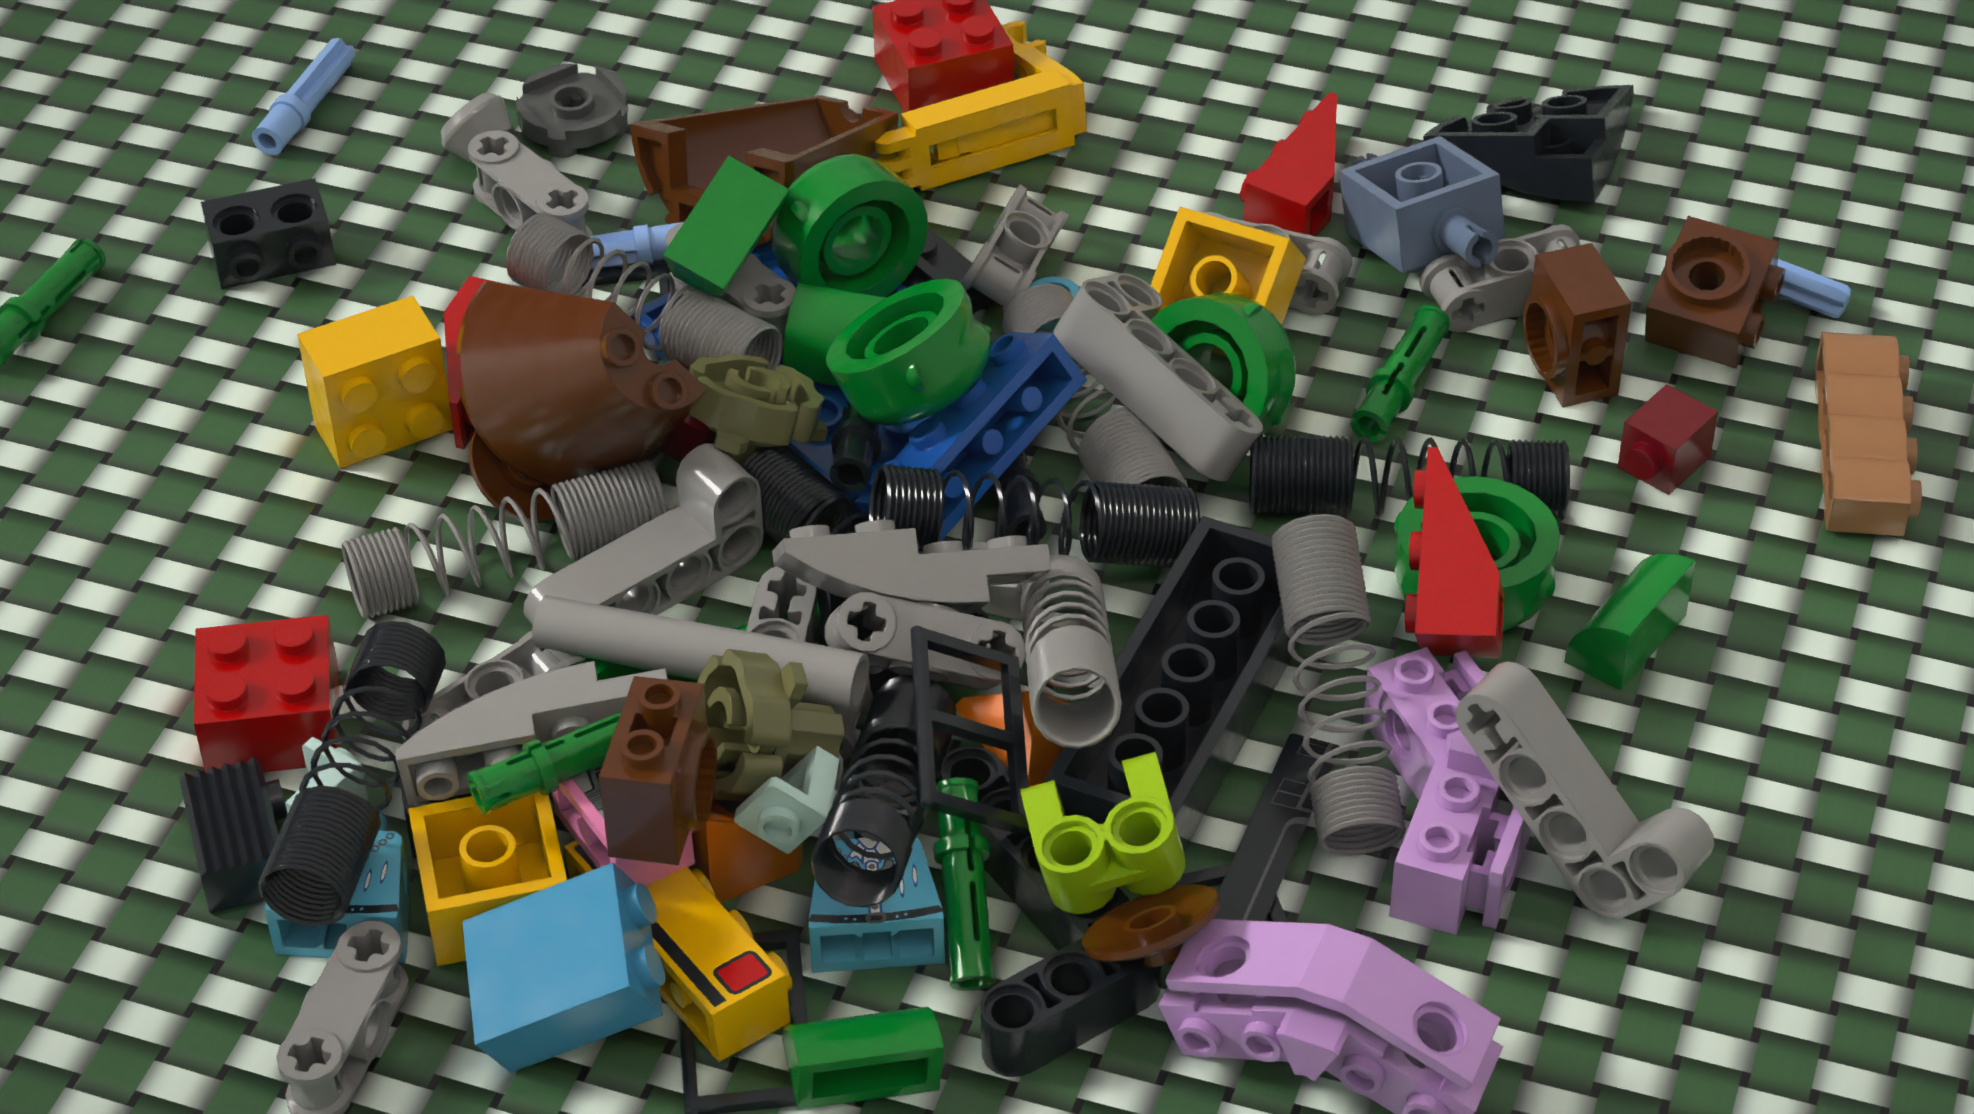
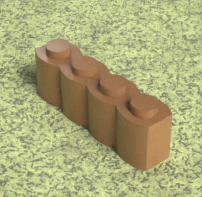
[1815,332,1922,536]

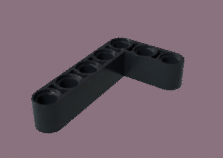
[940,746,1161,1077]

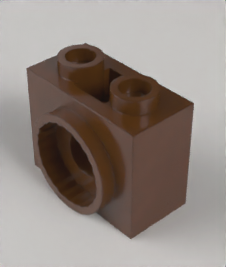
[1645,216,1786,368]
[1523,243,1632,407]
[599,676,717,865]

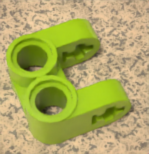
[1020,752,1186,914]

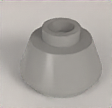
[441,92,514,164]

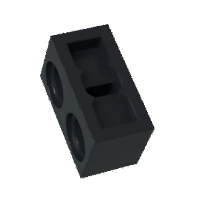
[200,178,336,289]

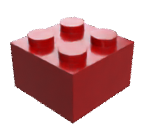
[872,0,1014,112]
[194,615,340,773]

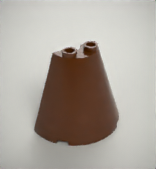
[630,95,898,250]
[456,281,707,486]

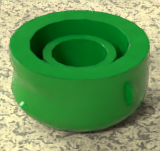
[771,154,928,297]
[826,279,991,426]
[1151,292,1296,436]
[1394,476,1560,631]

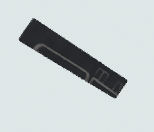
[1213,733,1340,921]

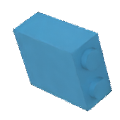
[462,862,665,1073]

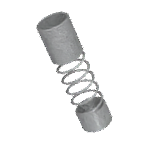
[506,212,783,371]
[1002,283,1188,488]
[342,459,668,619]
[1271,514,1406,855]
[1019,554,1122,749]

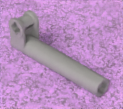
[532,595,873,760]

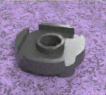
[516,64,628,158]

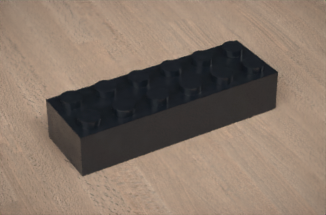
[1044,516,1300,851]

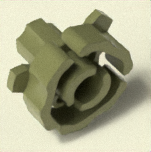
[689,354,828,466]
[697,649,845,802]

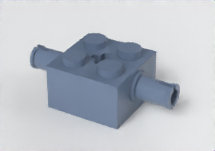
[1339,136,1505,273]

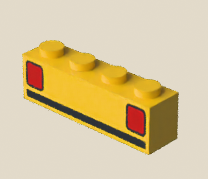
[564,840,793,1062]

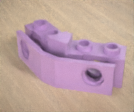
[1363,647,1532,935]
[1158,919,1503,1114]

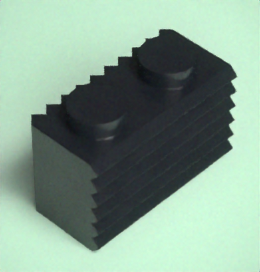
[179,757,287,913]

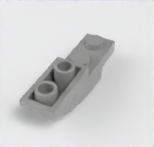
[772,520,1051,613]
[395,661,668,805]

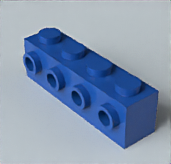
[855,332,1087,551]

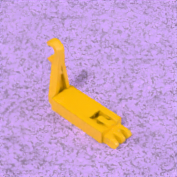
[875,21,1087,191]

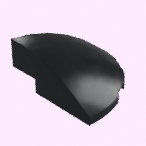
[1423,85,1634,202]

